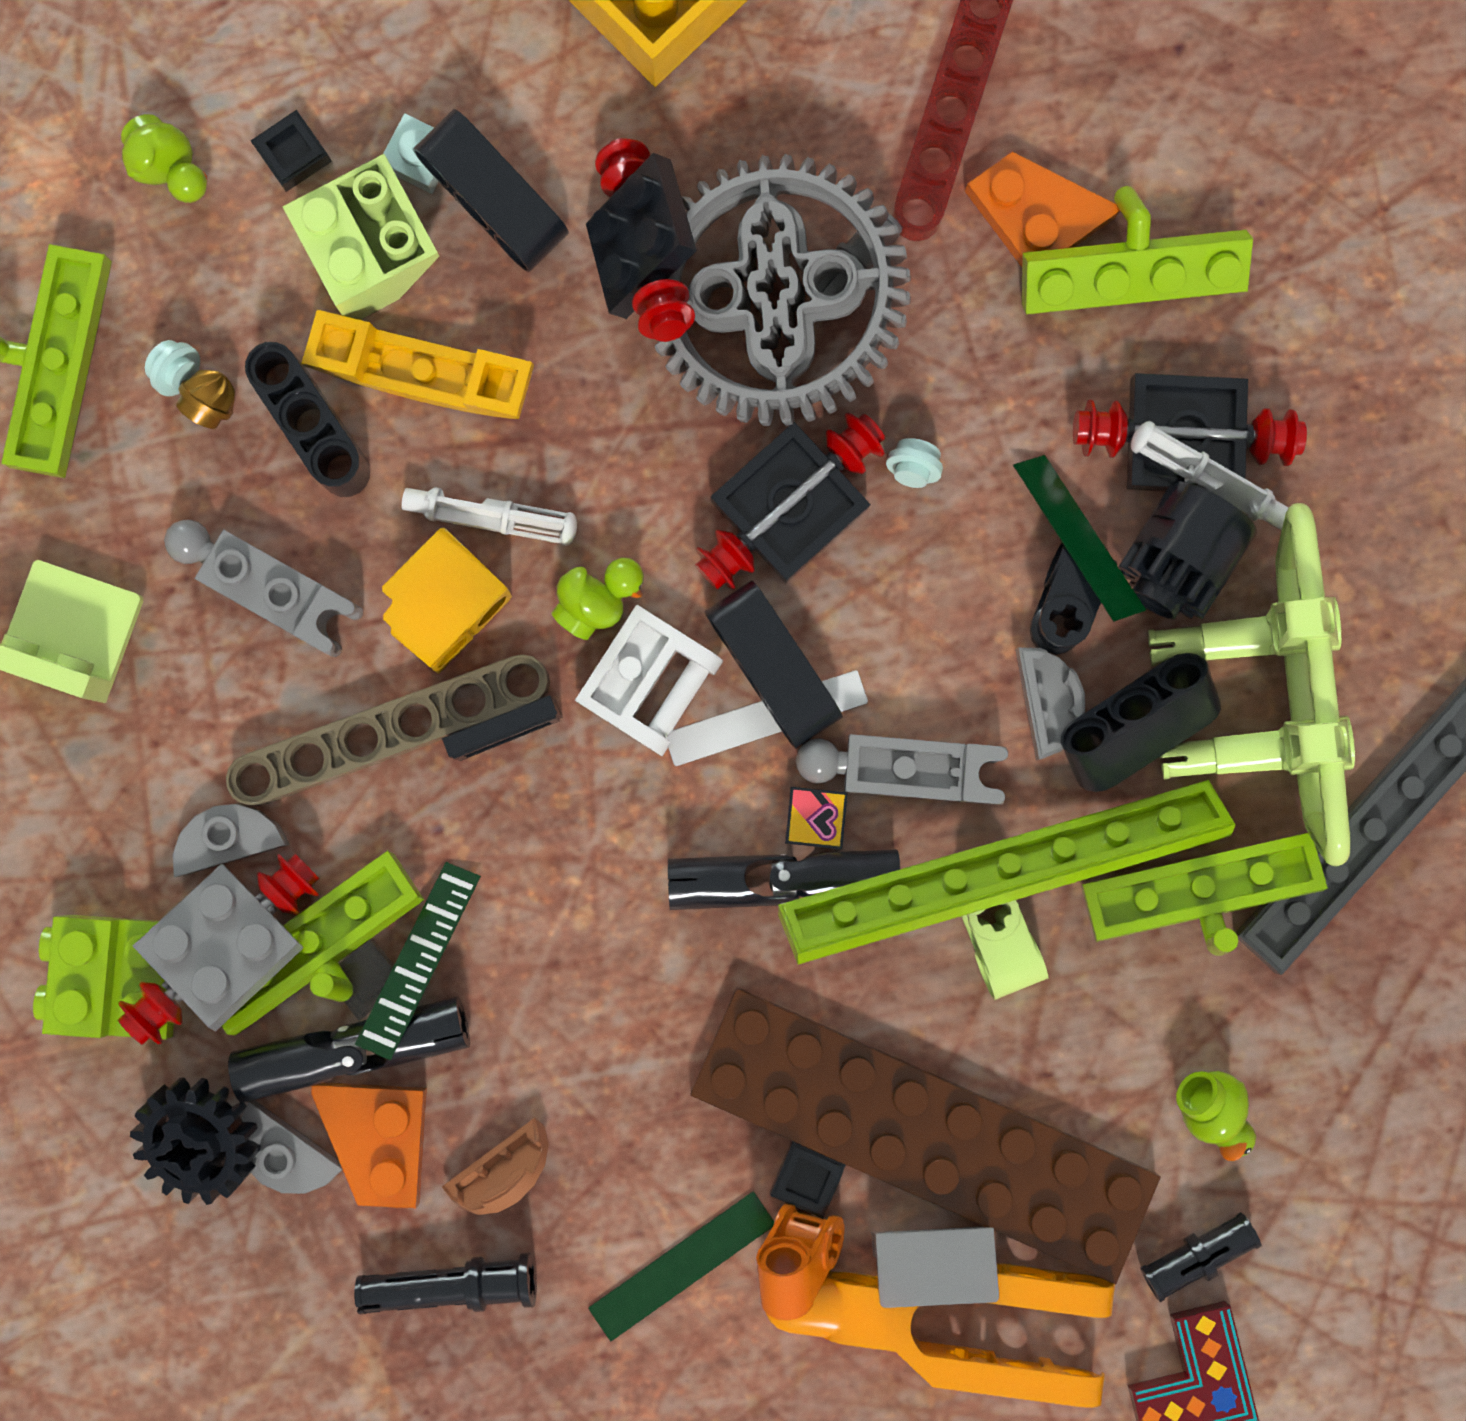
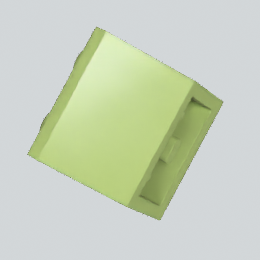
[283,154,439,320]

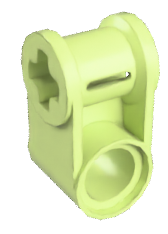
[961,900,1049,1000]

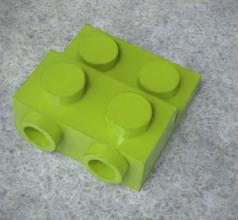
[33,915,176,1040]

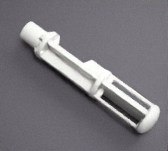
[1131,421,1289,530]
[402,487,577,546]

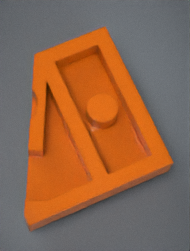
[965,152,1120,267]
[311,1082,427,1209]

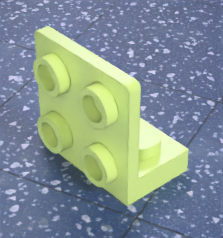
[0,560,144,703]

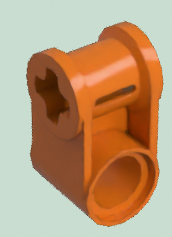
[756,1203,845,1321]

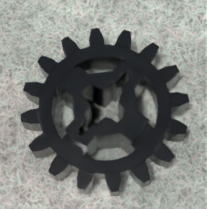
[130,1077,261,1205]

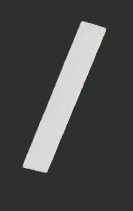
[667,670,868,766]

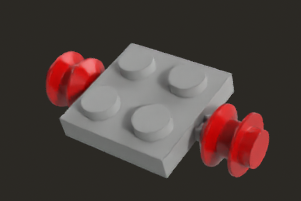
[118,854,320,1045]

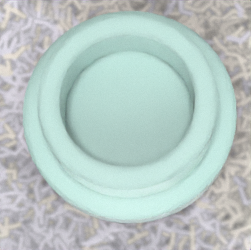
[145,340,200,396]
[886,438,943,488]

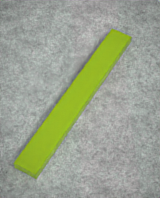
[778,780,1236,965]

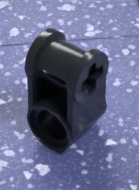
[1029,542,1117,655]

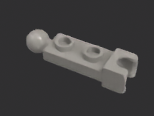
[164,520,363,657]
[796,734,1008,805]

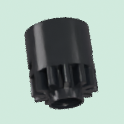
[1118,481,1257,620]

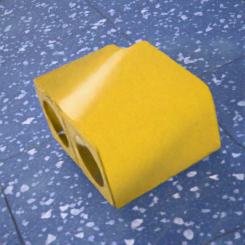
[382,527,512,674]

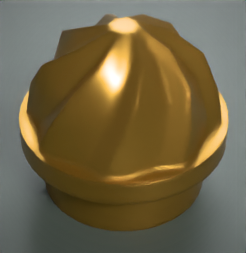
[176,370,235,429]

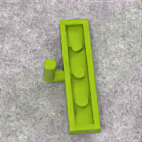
[1022,186,1253,314]
[0,244,112,478]
[1081,832,1328,956]
[222,850,424,1036]

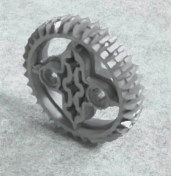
[655,154,911,426]

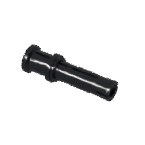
[354,1252,537,1315]

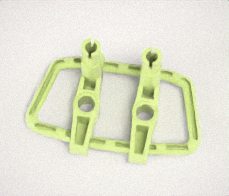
[1148,503,1355,866]

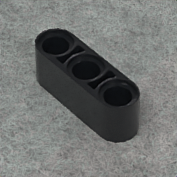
[412,109,569,272]
[245,342,370,497]
[704,580,843,749]
[1060,653,1221,792]

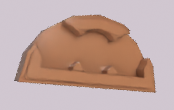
[442,1117,549,1215]

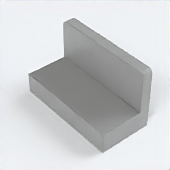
[871,1227,999,1308]

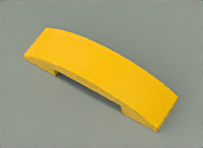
[302,310,534,419]

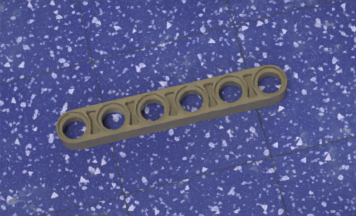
[226,654,550,806]

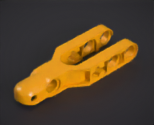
[765,1263,1115,1408]

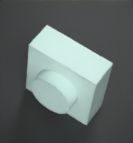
[383,113,438,194]

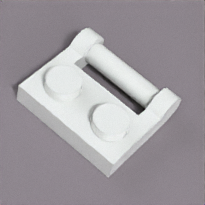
[575,605,723,756]

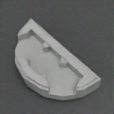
[1015,647,1085,761]
[173,804,290,877]
[241,1100,343,1194]

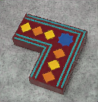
[1128,1301,1259,1421]

